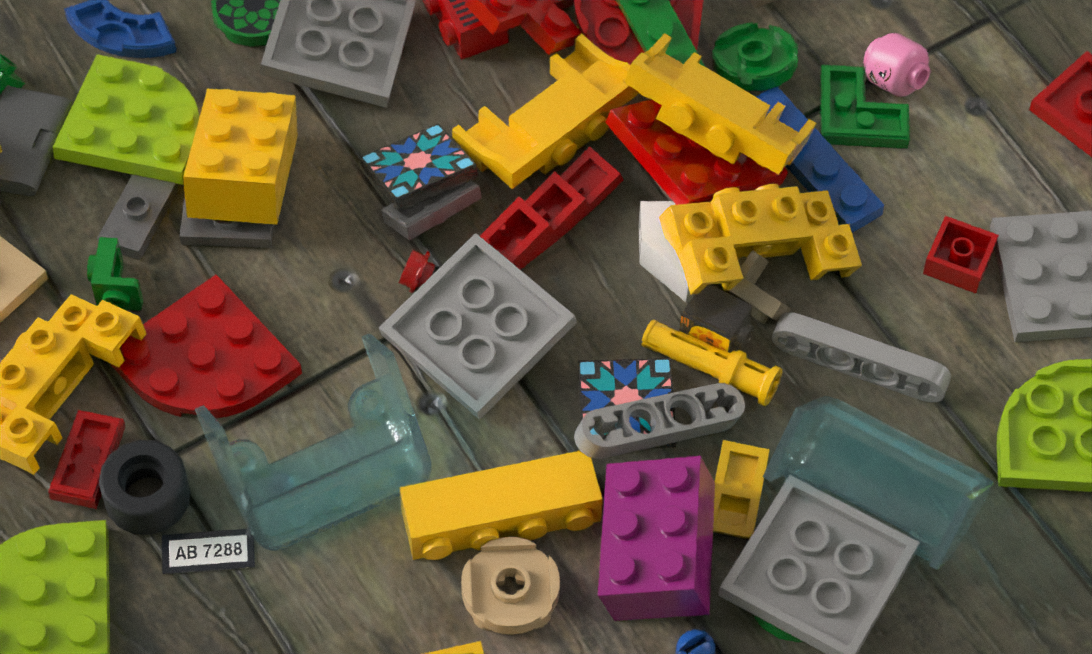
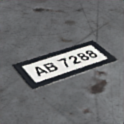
[162,528,255,574]

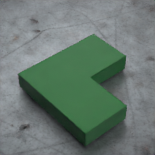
[820,65,910,149]

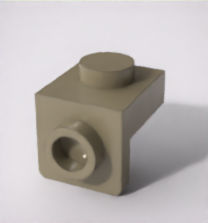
[729,251,792,324]

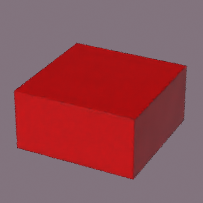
[923,216,999,294]

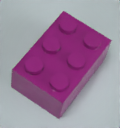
[598,456,715,621]

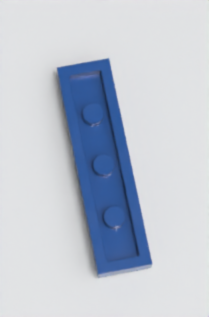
[756,87,885,233]

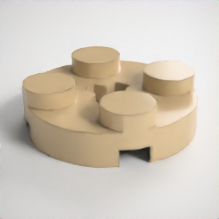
[461,537,560,635]

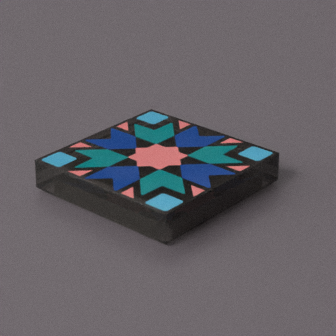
[360,123,479,211]
[577,358,677,448]

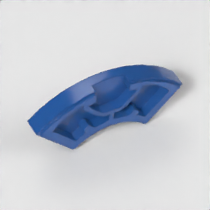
[64,0,177,58]

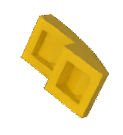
[713,440,770,539]

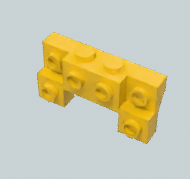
[623,33,817,175]
[452,34,639,189]
[659,184,862,294]
[0,294,147,475]

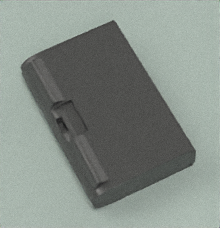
[0,86,73,196]

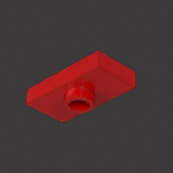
[48,410,126,509]

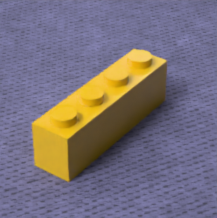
[400,451,603,560]

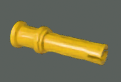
[641,319,783,407]

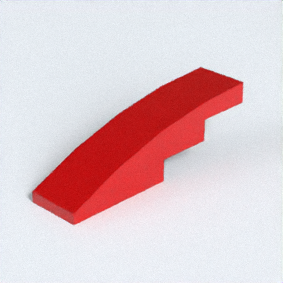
[480,146,624,270]

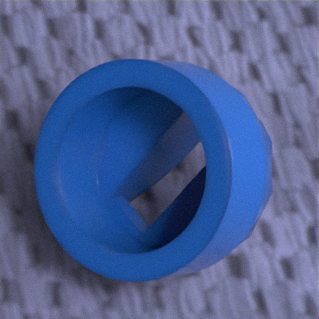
[675,629,716,654]

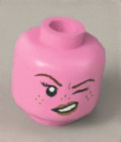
[863,33,930,97]

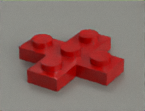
[465,0,582,55]

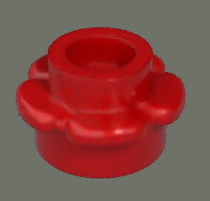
[398,250,436,293]

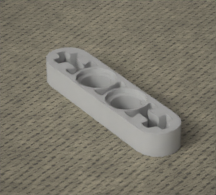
[772,313,951,402]
[574,383,745,459]

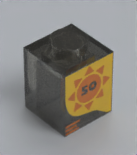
[679,285,754,353]

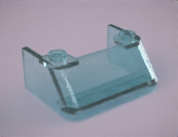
[195,333,432,551]
[763,396,994,570]

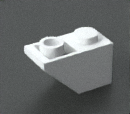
[639,201,696,303]

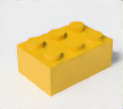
[183,89,298,225]

